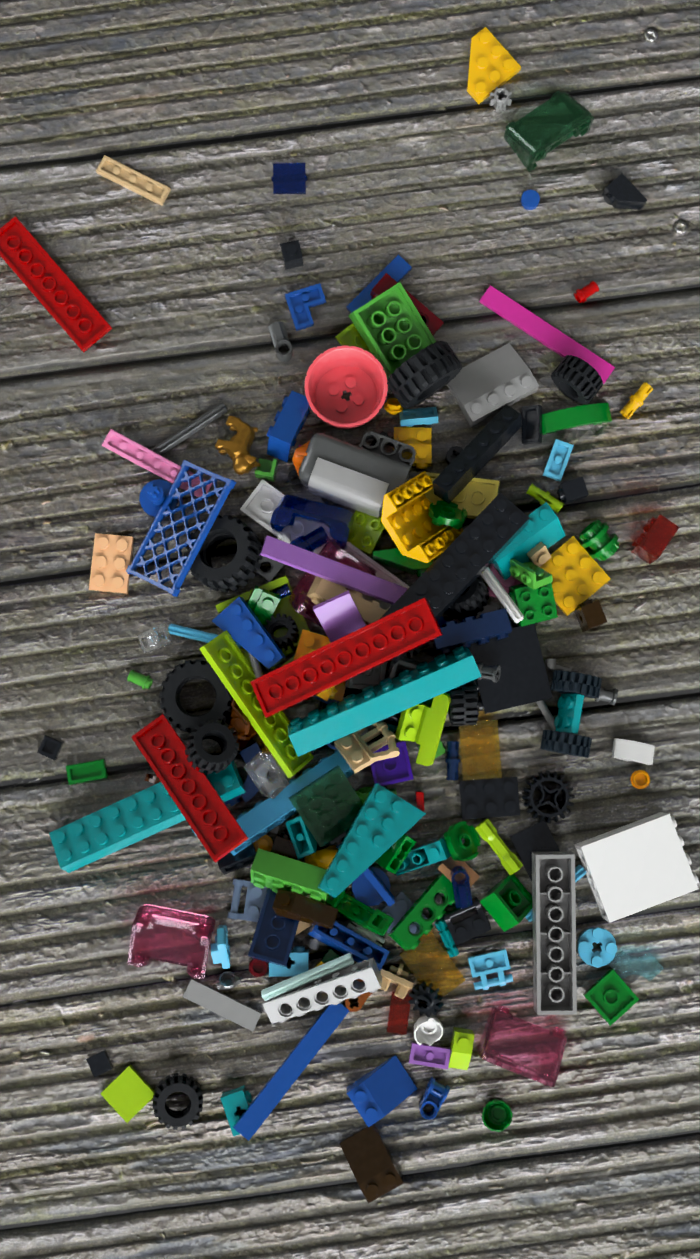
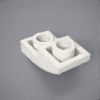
[612,738,655,765]

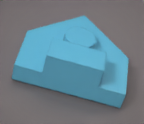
[211,924,231,969]

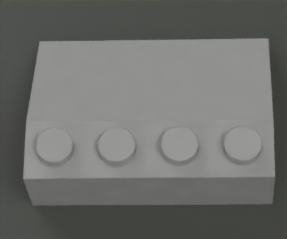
[447,343,539,427]

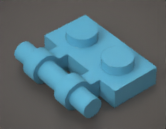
[467,949,513,991]

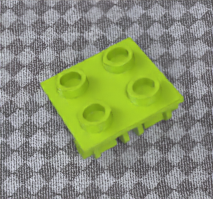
[342,510,385,556]

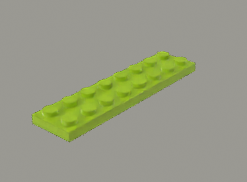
[199,630,314,778]

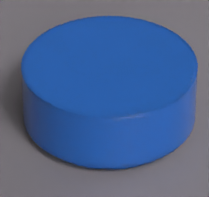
[521,190,540,210]

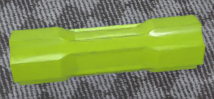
[475,818,523,875]

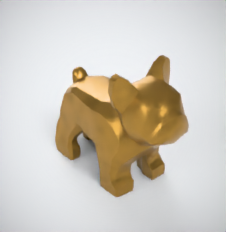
[215,416,261,475]

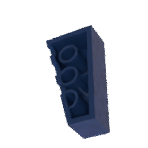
[433,608,512,654]

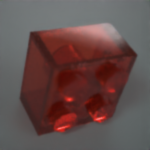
[631,514,680,564]

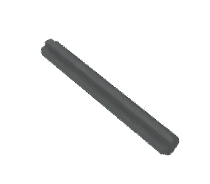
[151,403,228,456]

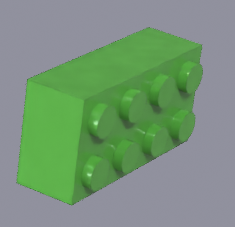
[251,848,329,904]

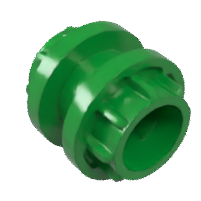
[579,520,619,561]

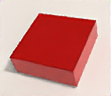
[415,791,425,812]

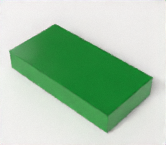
[66,759,108,785]

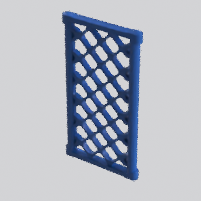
[126,460,236,597]

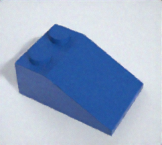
[347,1054,417,1128]

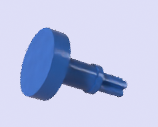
[139,479,179,518]

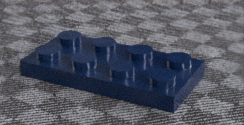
[248,888,299,967]

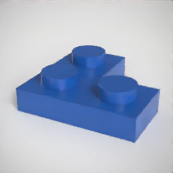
[285,283,326,331]

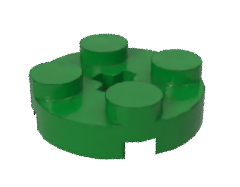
[428,501,467,529]
[444,821,480,862]

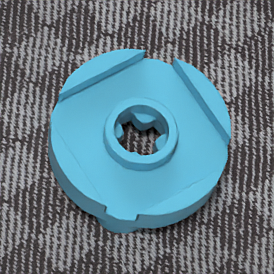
[577,927,617,968]

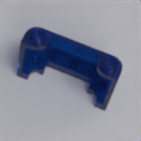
[270,495,354,549]

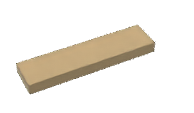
[96,155,171,206]

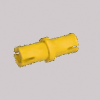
[620,382,653,419]

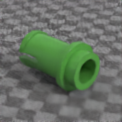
[127,670,153,690]

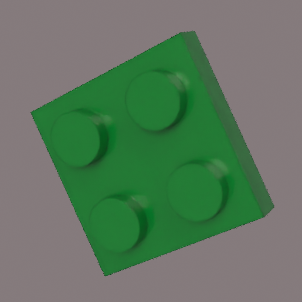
[583,968,640,1026]

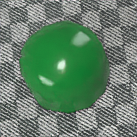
[482,1099,513,1132]

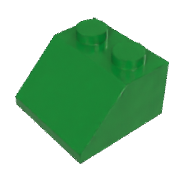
[480,874,532,932]

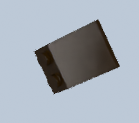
[339,1124,403,1204]

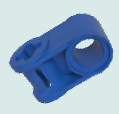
[419,1077,450,1120]

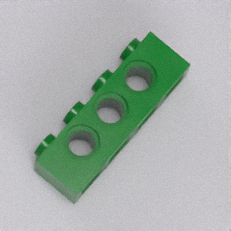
[388,874,460,950]

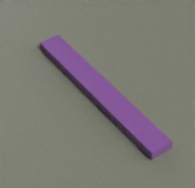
[260,535,408,605]

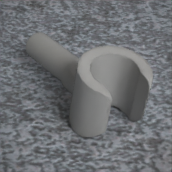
[545,659,571,672]
[308,937,327,950]

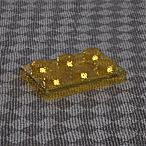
[459,720,502,780]
[400,931,465,996]

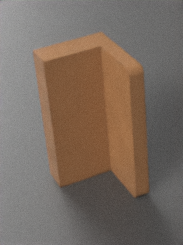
[436,857,479,895]

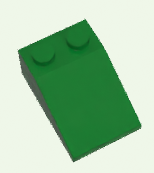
[372,548,433,577]

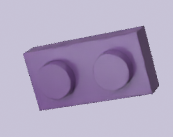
[409,1042,451,1069]

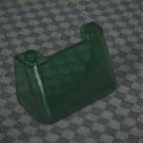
[504,91,594,172]

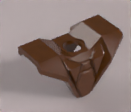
[228,699,257,751]

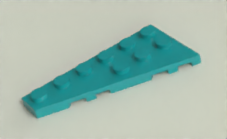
[317,783,426,898]

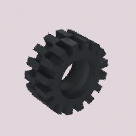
[263,613,299,651]

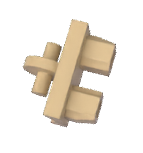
[379,963,414,999]

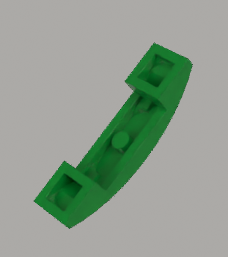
[542,403,612,435]
[326,891,394,936]

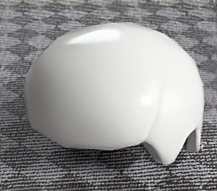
[413,1015,443,1046]

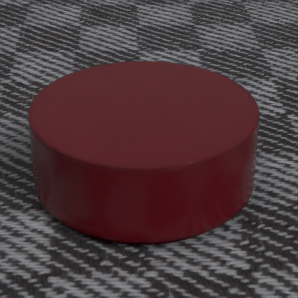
[249,958,269,977]

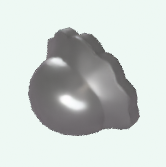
[216,971,241,991]

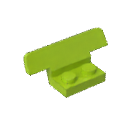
[395,693,451,766]

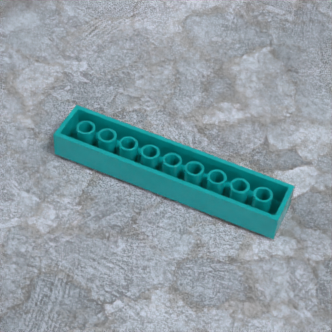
[288,646,482,757]
[49,760,246,873]

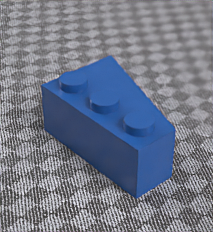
[267,391,311,462]

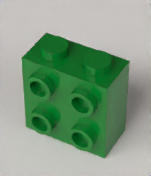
[508,583,558,627]

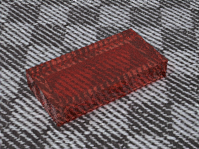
[387,991,411,1035]

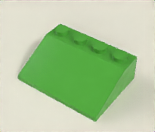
[348,282,436,379]

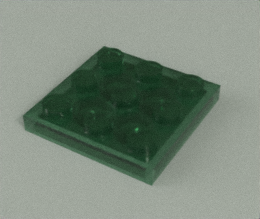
[289,765,363,848]

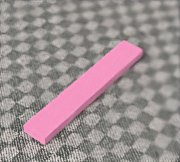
[102,429,212,501]

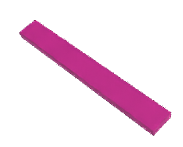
[479,285,615,384]

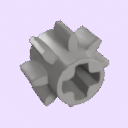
[489,87,512,112]

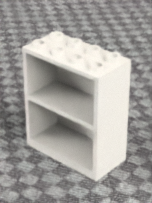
[574,812,699,923]

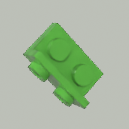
[510,558,553,590]

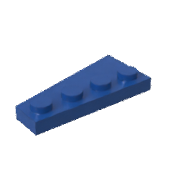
[212,596,286,669]

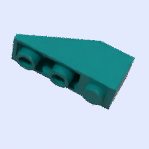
[396,837,451,876]

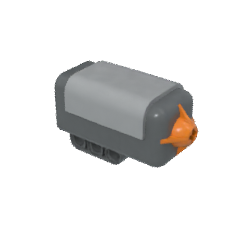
[292,432,416,518]

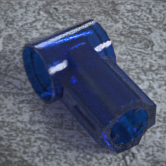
[290,526,330,552]
[450,866,473,908]

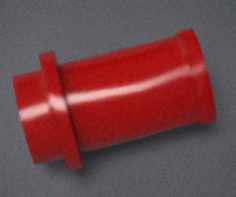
[574,281,599,303]

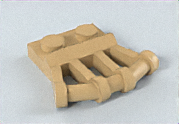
[334,721,400,773]

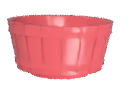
[304,345,388,429]

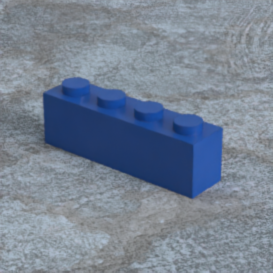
[308,921,390,970]

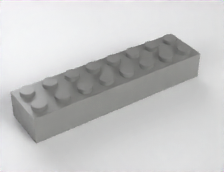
[532,851,577,1015]

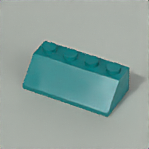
[492,502,566,580]

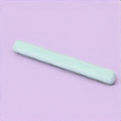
[261,953,354,1001]

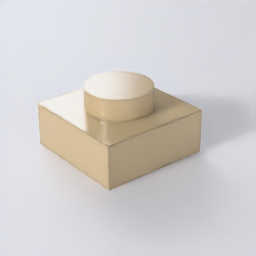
[526,542,551,567]

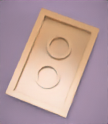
[89,533,134,594]

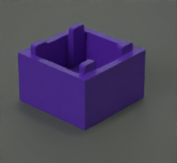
[370,741,414,786]

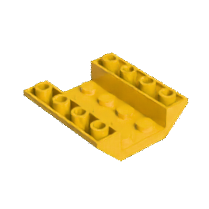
[381,471,463,563]

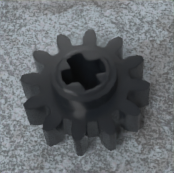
[409,981,444,1018]

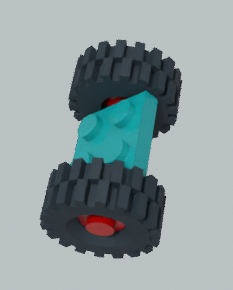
[540,670,602,758]

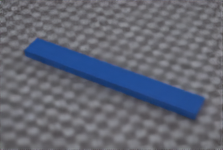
[233,1003,349,1141]

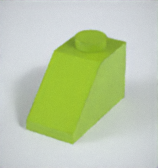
[448,1027,475,1070]

